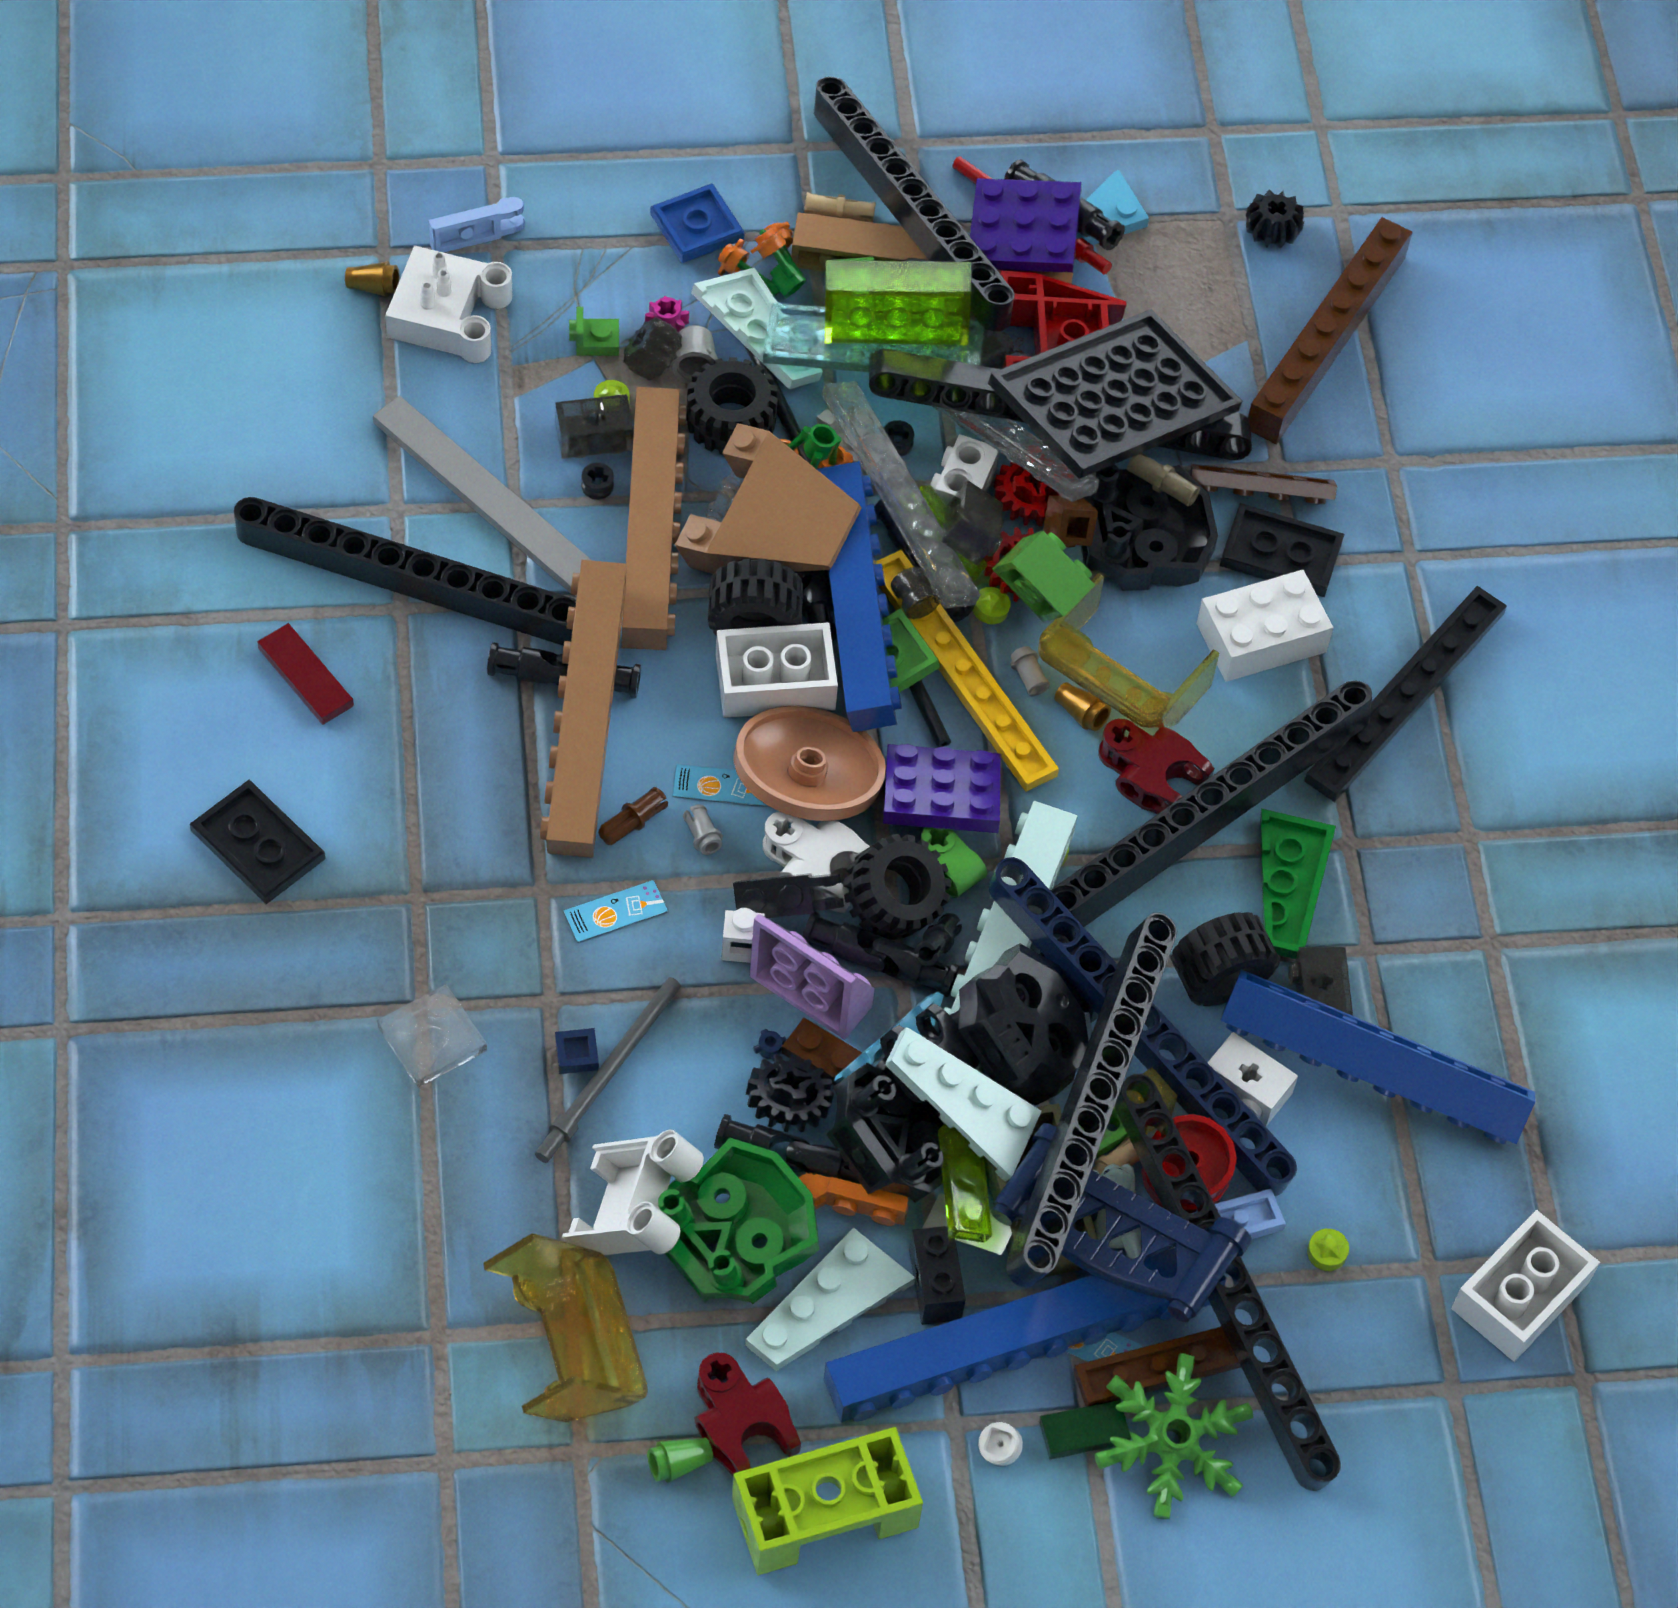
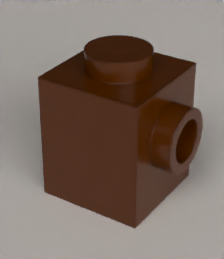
[1043,495,1098,548]

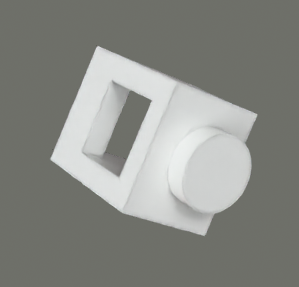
[722,908,765,963]

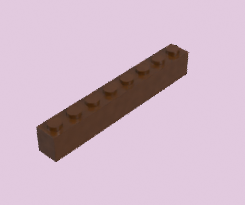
[1248,217,1413,445]

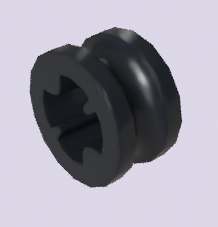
[881,420,915,457]
[581,462,614,500]

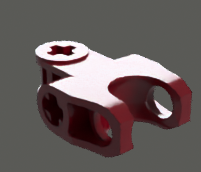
[1098,718,1215,814]
[694,1352,801,1477]

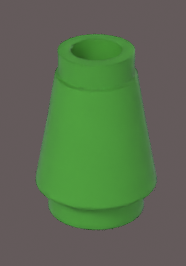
[647,1438,713,1483]

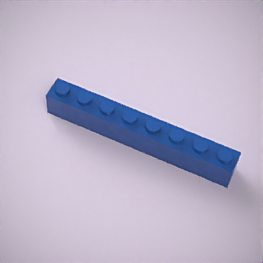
[817,461,902,732]
[1220,969,1536,1144]

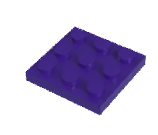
[970,178,1082,273]
[883,744,1001,833]

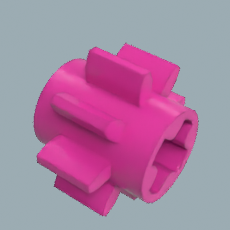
[645,296,689,342]

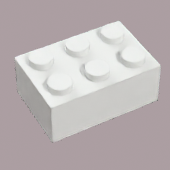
[1196,570,1333,682]
[716,623,838,718]
[1451,1210,1600,1362]

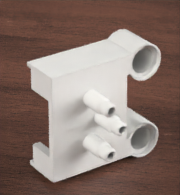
[385,246,513,363]
[562,1130,704,1257]

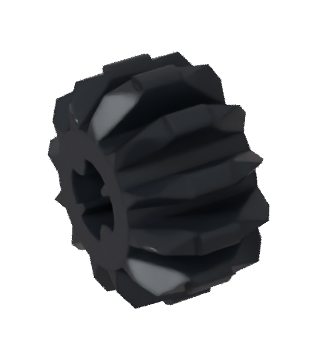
[1245,189,1304,249]

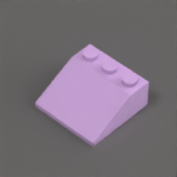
[750,914,875,1040]

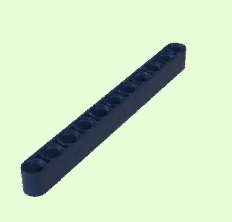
[988,857,1297,1196]

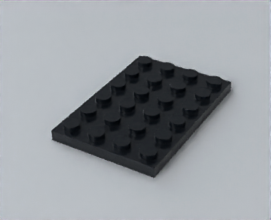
[988,309,1243,479]

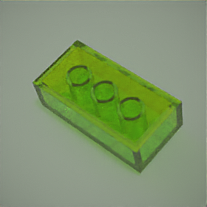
[824,260,971,345]

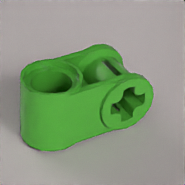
[921,827,987,898]

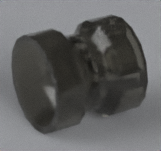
[891,567,940,619]

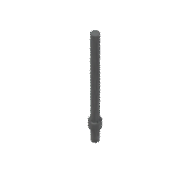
[535,977,681,1163]

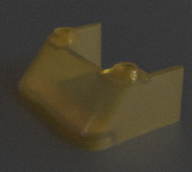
[1038,573,1220,728]
[483,1233,648,1422]

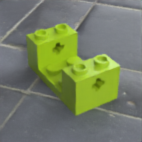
[732,1426,923,1576]

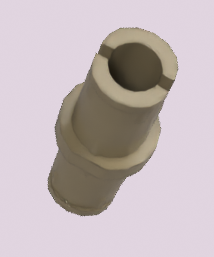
[1127,453,1201,506]

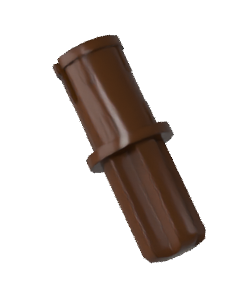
[598,787,668,845]

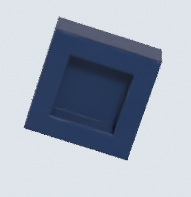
[555,1028,599,1074]

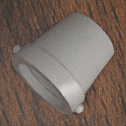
[672,325,718,384]

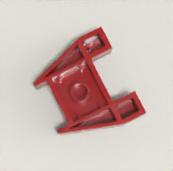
[1000,271,1127,369]

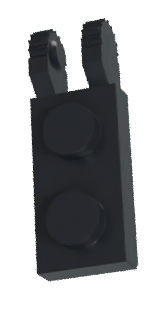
[733,873,844,918]

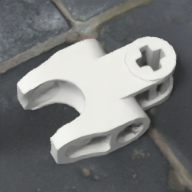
[763,811,870,913]

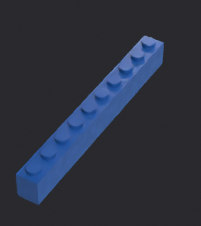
[824,1247,1227,1423]

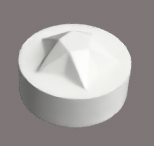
[979,1422,1023,1466]

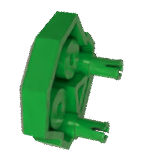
[658,1138,820,1304]

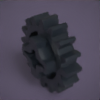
[746,1055,834,1132]

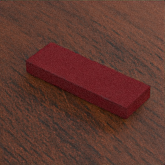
[257,623,354,725]

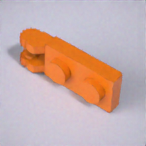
[798,1172,909,1226]

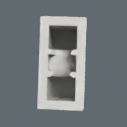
[1208,1032,1298,1127]

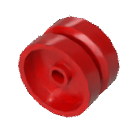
[1142,1114,1237,1213]

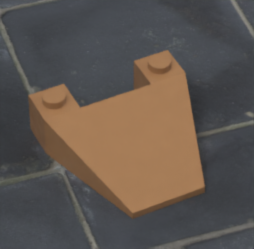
[675,423,862,574]

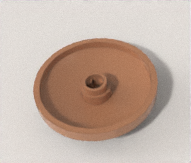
[733,706,886,821]

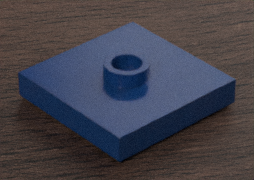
[650,183,745,263]

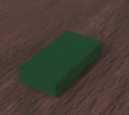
[1039,1400,1131,1460]

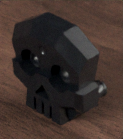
[1078,464,1218,591]
[938,943,1092,1106]
[826,1054,979,1203]

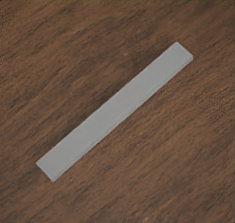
[373,396,591,596]

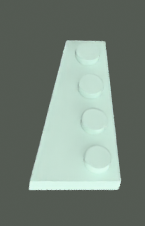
[691,267,823,389]
[885,1027,1042,1181]
[745,1227,915,1371]

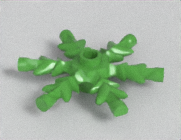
[1095,1353,1254,1519]

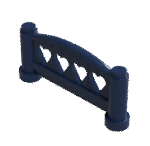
[991,1123,1252,1322]

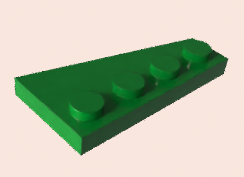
[1260,808,1336,961]

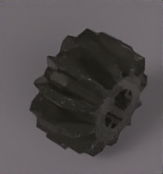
[623,317,682,381]

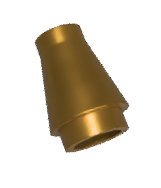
[345,261,400,297]
[1054,682,1111,731]

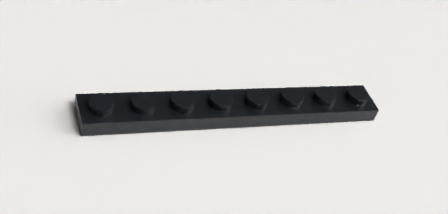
[1304,586,1507,802]

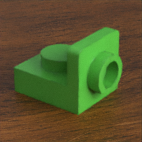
[569,307,619,356]

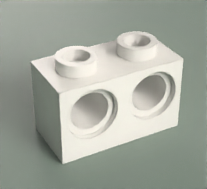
[929,434,1000,523]

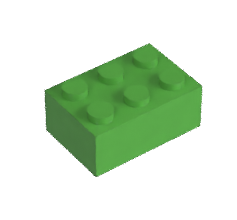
[992,531,1095,622]

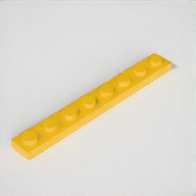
[876,550,1059,792]

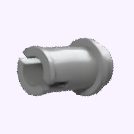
[1010,646,1050,696]
[683,804,723,855]

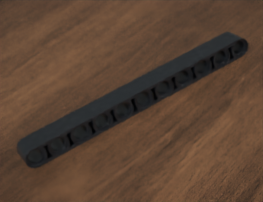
[814,77,1015,332]
[869,349,1252,460]
[234,497,576,646]
[1051,680,1372,927]
[1006,913,1177,1287]
[1114,1074,1341,1491]

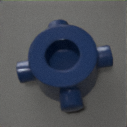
[753,1029,787,1061]

